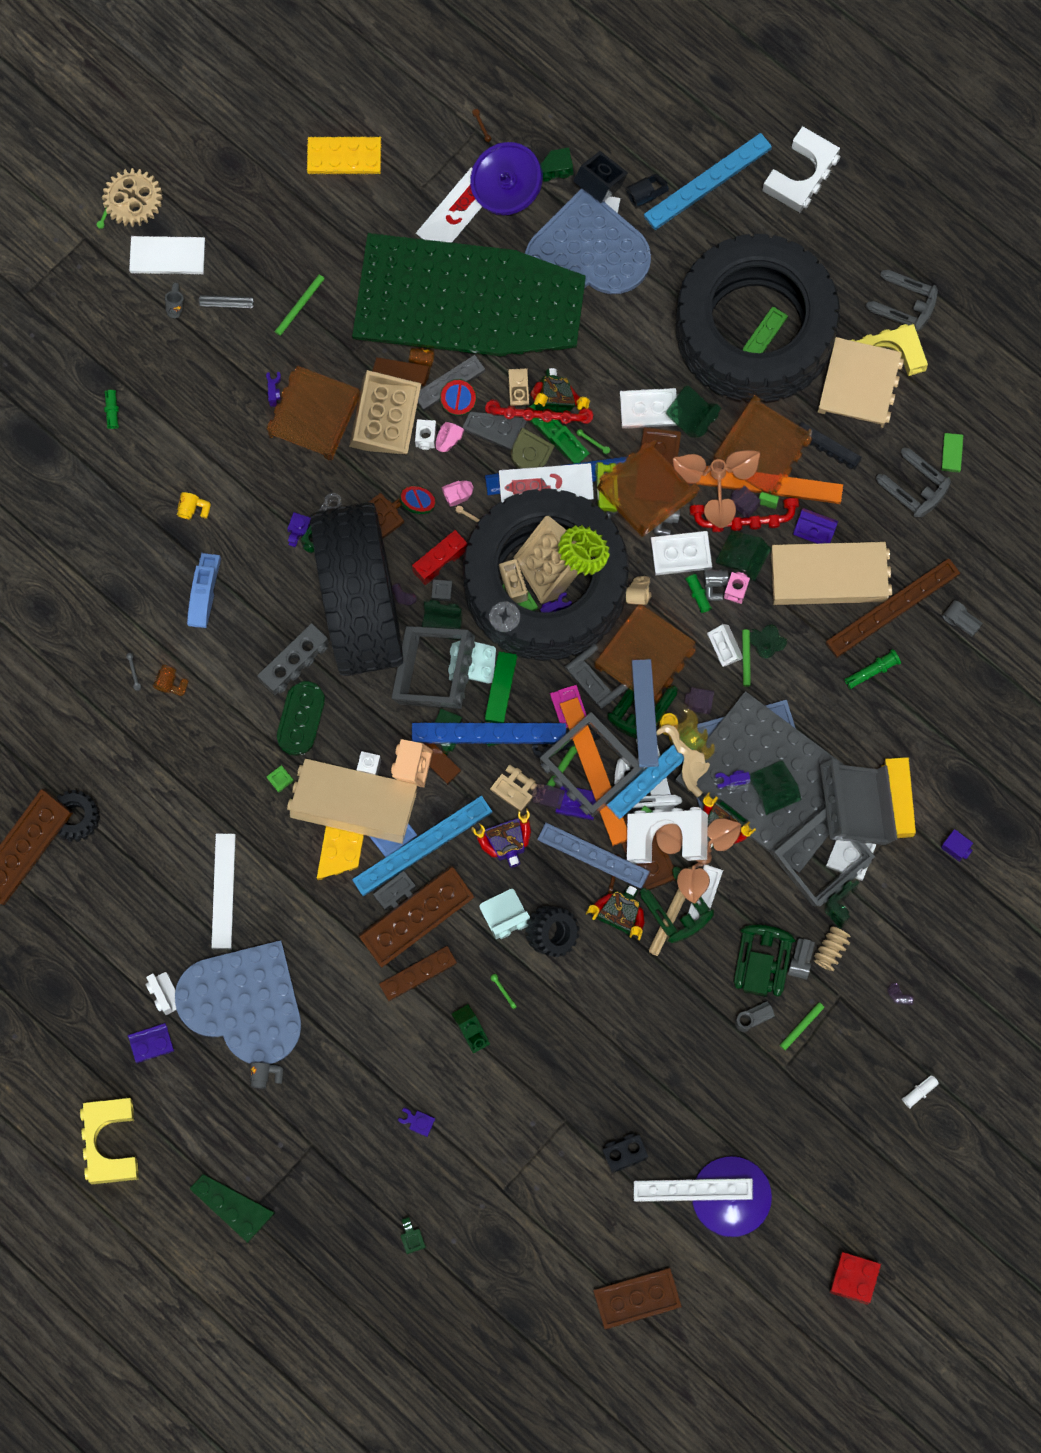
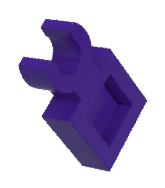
[398,1108,435,1138]

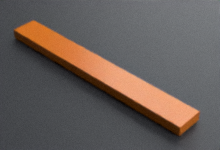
[695,466,843,504]
[560,697,627,846]

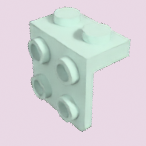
[448,640,496,684]
[480,889,530,939]

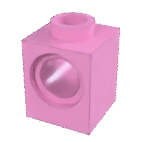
[724,572,750,604]

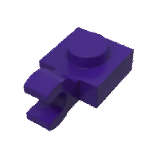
[266,372,281,407]
[287,513,311,547]
[540,592,572,613]
[715,770,750,789]

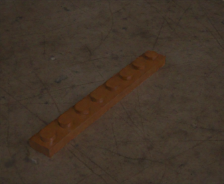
[826,558,960,658]

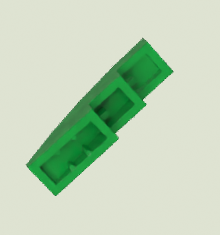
[530,403,590,464]
[485,652,518,723]

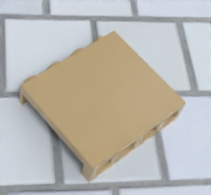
[818,337,904,428]

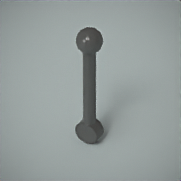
[126,653,141,691]

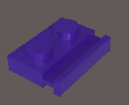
[793,508,838,544]
[556,786,596,820]
[128,1024,174,1063]

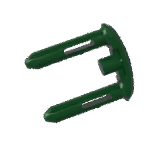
[607,682,678,738]
[640,866,714,943]
[734,925,796,997]

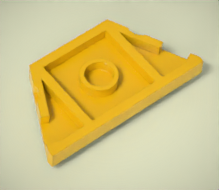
[317,826,364,880]

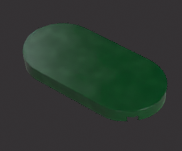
[277,681,325,756]

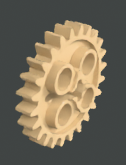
[102,168,163,227]

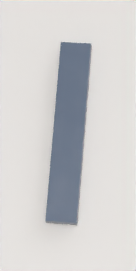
[632,659,659,767]
[537,823,650,889]

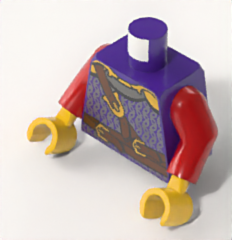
[471,808,531,868]

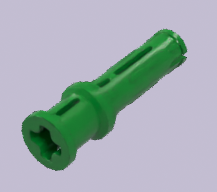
[844,649,901,689]

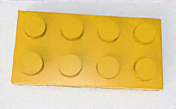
[307,137,381,174]

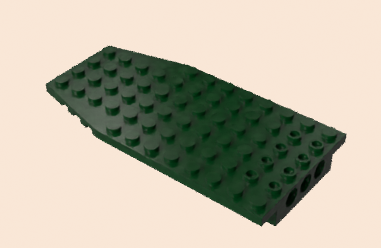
[352,233,586,356]

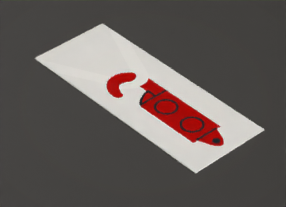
[416,168,482,243]
[499,463,594,503]

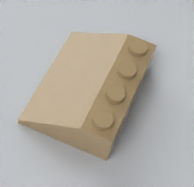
[349,370,421,454]
[513,516,591,604]

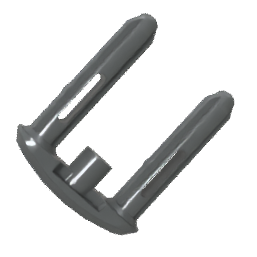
[866,270,938,332]
[876,447,951,517]

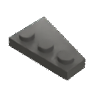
[462,412,528,451]

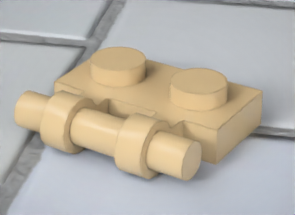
[490,765,541,813]

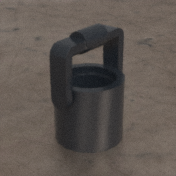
[626,174,669,209]

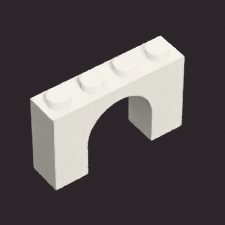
[763,126,841,213]
[627,807,708,864]

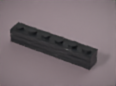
[795,422,862,470]

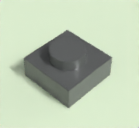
[431,580,452,601]

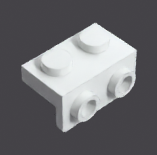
[146,972,177,1015]

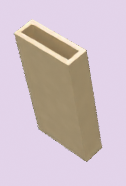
[771,542,892,605]
[287,759,417,844]

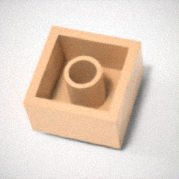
[391,739,433,787]

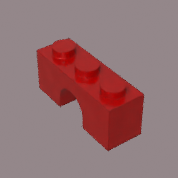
[412,530,468,586]

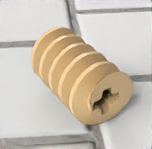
[813,926,850,971]

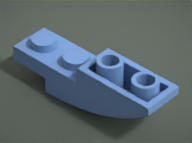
[187,553,221,628]

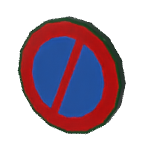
[440,379,477,416]
[399,486,436,514]

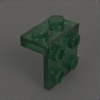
[666,386,722,437]

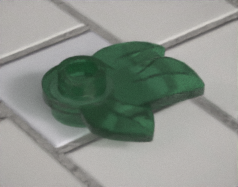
[750,624,787,658]

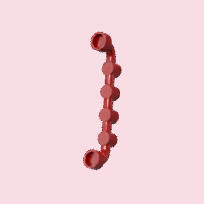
[485,399,594,424]
[690,498,799,532]

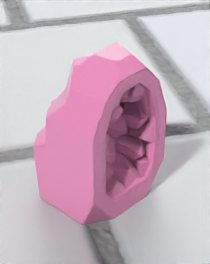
[435,422,464,452]
[442,480,473,507]

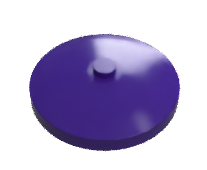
[470,142,543,215]
[692,1157,772,1237]

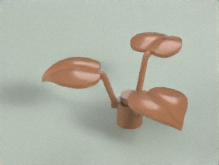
[673,450,760,528]
[656,818,742,903]

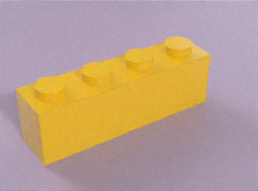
[881,758,916,838]

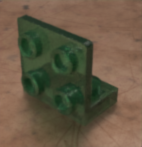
[716,531,771,581]
[422,600,463,641]
[750,760,801,815]
[825,880,860,929]

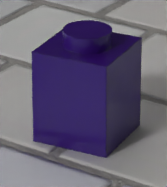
[941,829,973,862]

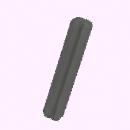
[199,295,254,308]

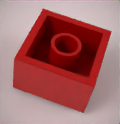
[829,1252,881,1305]

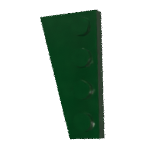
[190,1174,275,1243]

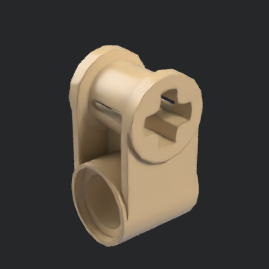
[626,576,652,605]

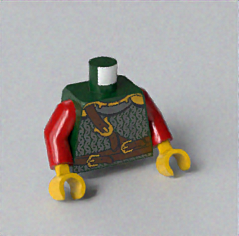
[530,368,590,413]
[703,792,756,849]
[585,885,645,940]

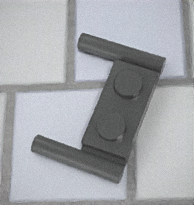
[565,644,630,709]

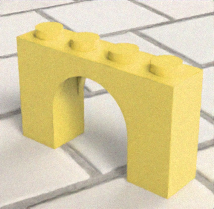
[850,324,928,376]
[80,1098,139,1184]

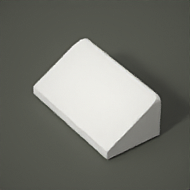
[707,624,743,667]

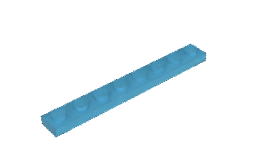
[644,133,772,230]
[352,796,492,896]

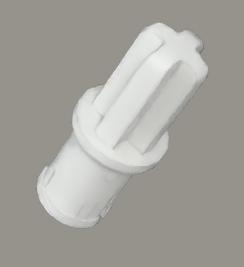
[902,1075,939,1108]

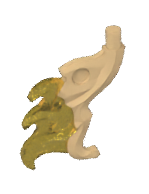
[656,709,715,798]

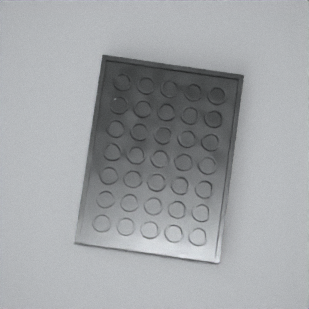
[675,691,844,874]

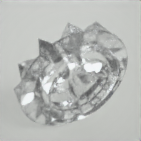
[489,601,520,632]

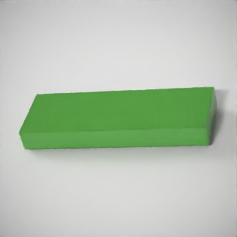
[742,306,788,353]

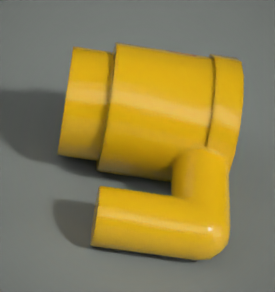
[177,492,211,520]
[659,713,678,745]

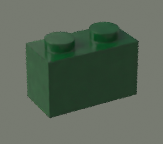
[743,952,777,997]

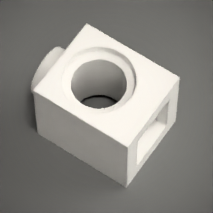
[415,419,436,450]
[357,751,381,775]

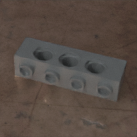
[257,623,329,696]

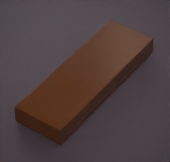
[372,357,430,386]
[410,739,461,785]

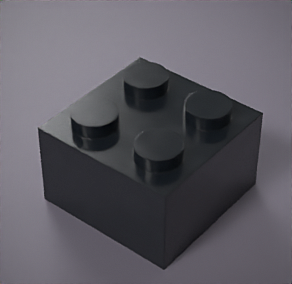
[573,151,628,203]

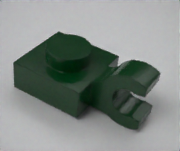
[400,1217,426,1254]

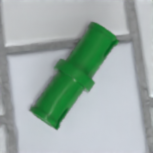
[104,390,119,429]
[685,574,712,613]

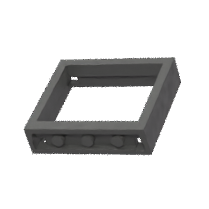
[391,626,475,709]
[540,712,644,818]
[769,804,875,906]

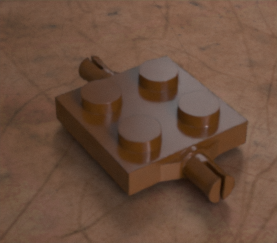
[369,493,404,539]

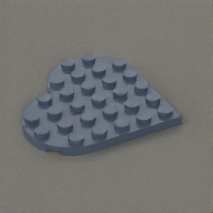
[525,189,651,294]
[175,941,301,1065]

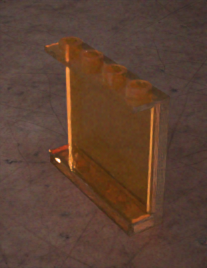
[267,366,360,461]
[714,395,813,495]
[597,440,700,537]
[595,605,696,704]

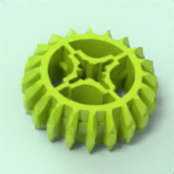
[558,525,609,576]

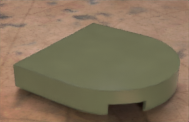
[511,428,554,469]

